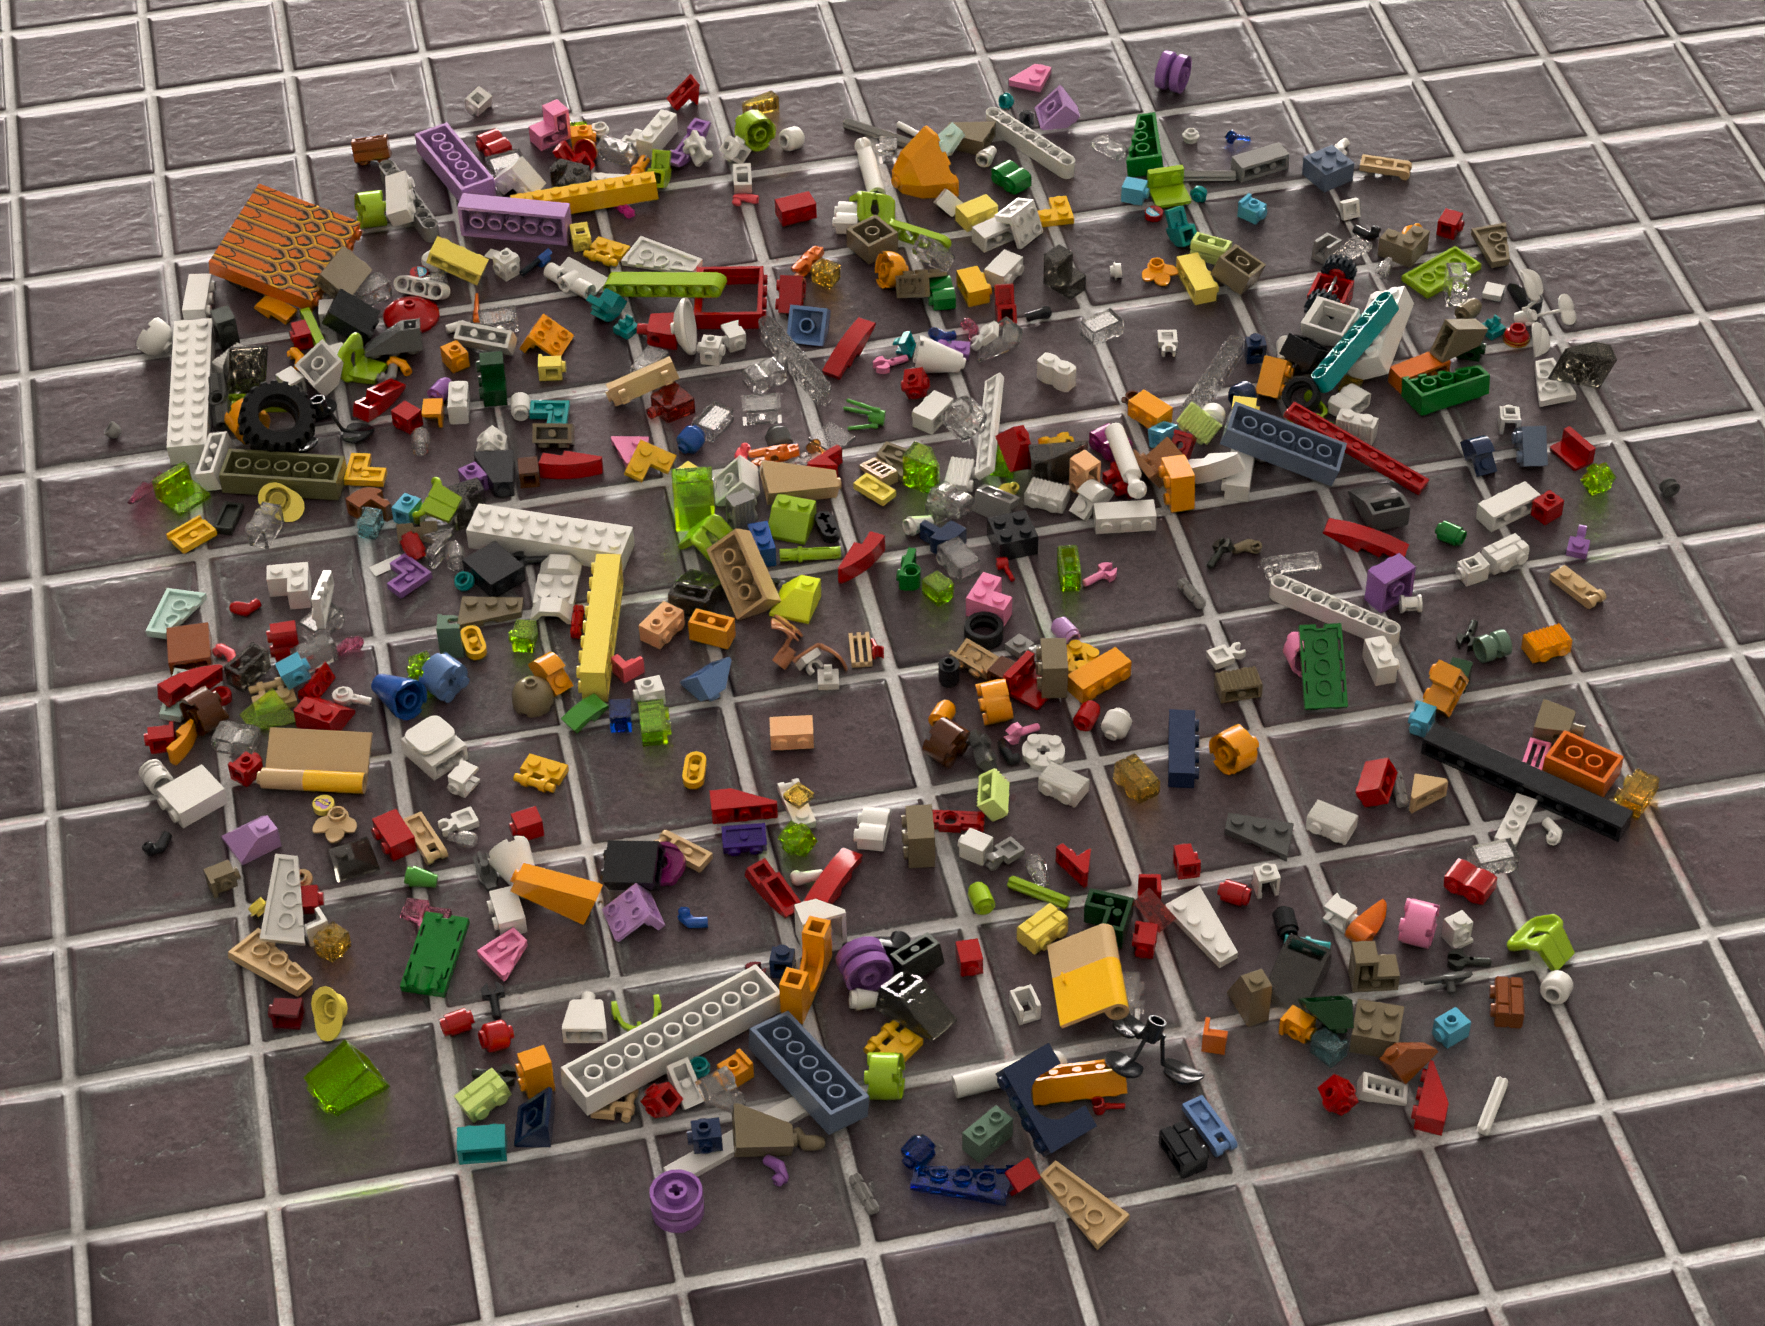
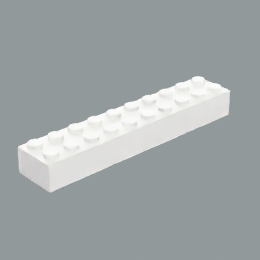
[167,318,216,465]
[561,964,781,1116]

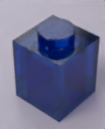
[609,699,632,733]

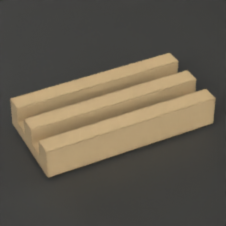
[848,632,873,668]

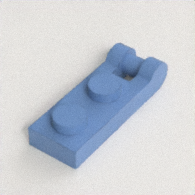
[1182,1095,1238,1157]

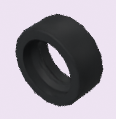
[1282,377,1321,412]
[964,611,1004,650]

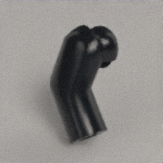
[1352,225,1381,239]
[1025,306,1052,322]
[997,739,1020,766]

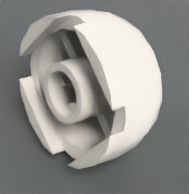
[136,317,173,356]

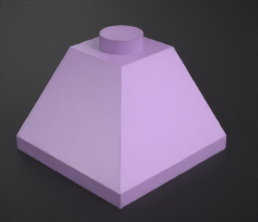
[1035,85,1080,130]
[221,815,281,866]

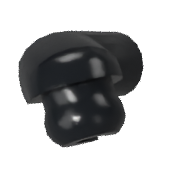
[142,831,172,856]

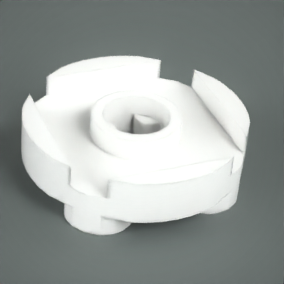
[1022,734,1065,772]

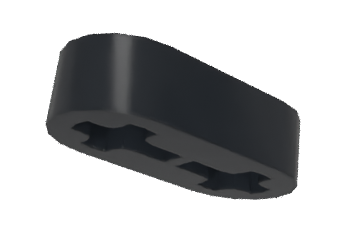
[815,511,840,543]

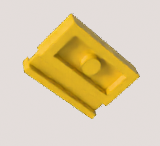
[166,515,217,554]

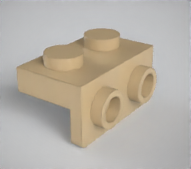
[949,638,999,680]

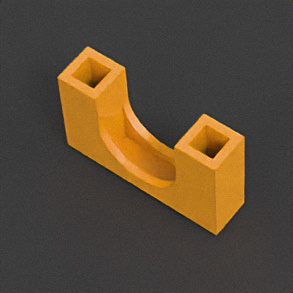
[779,915,832,1024]

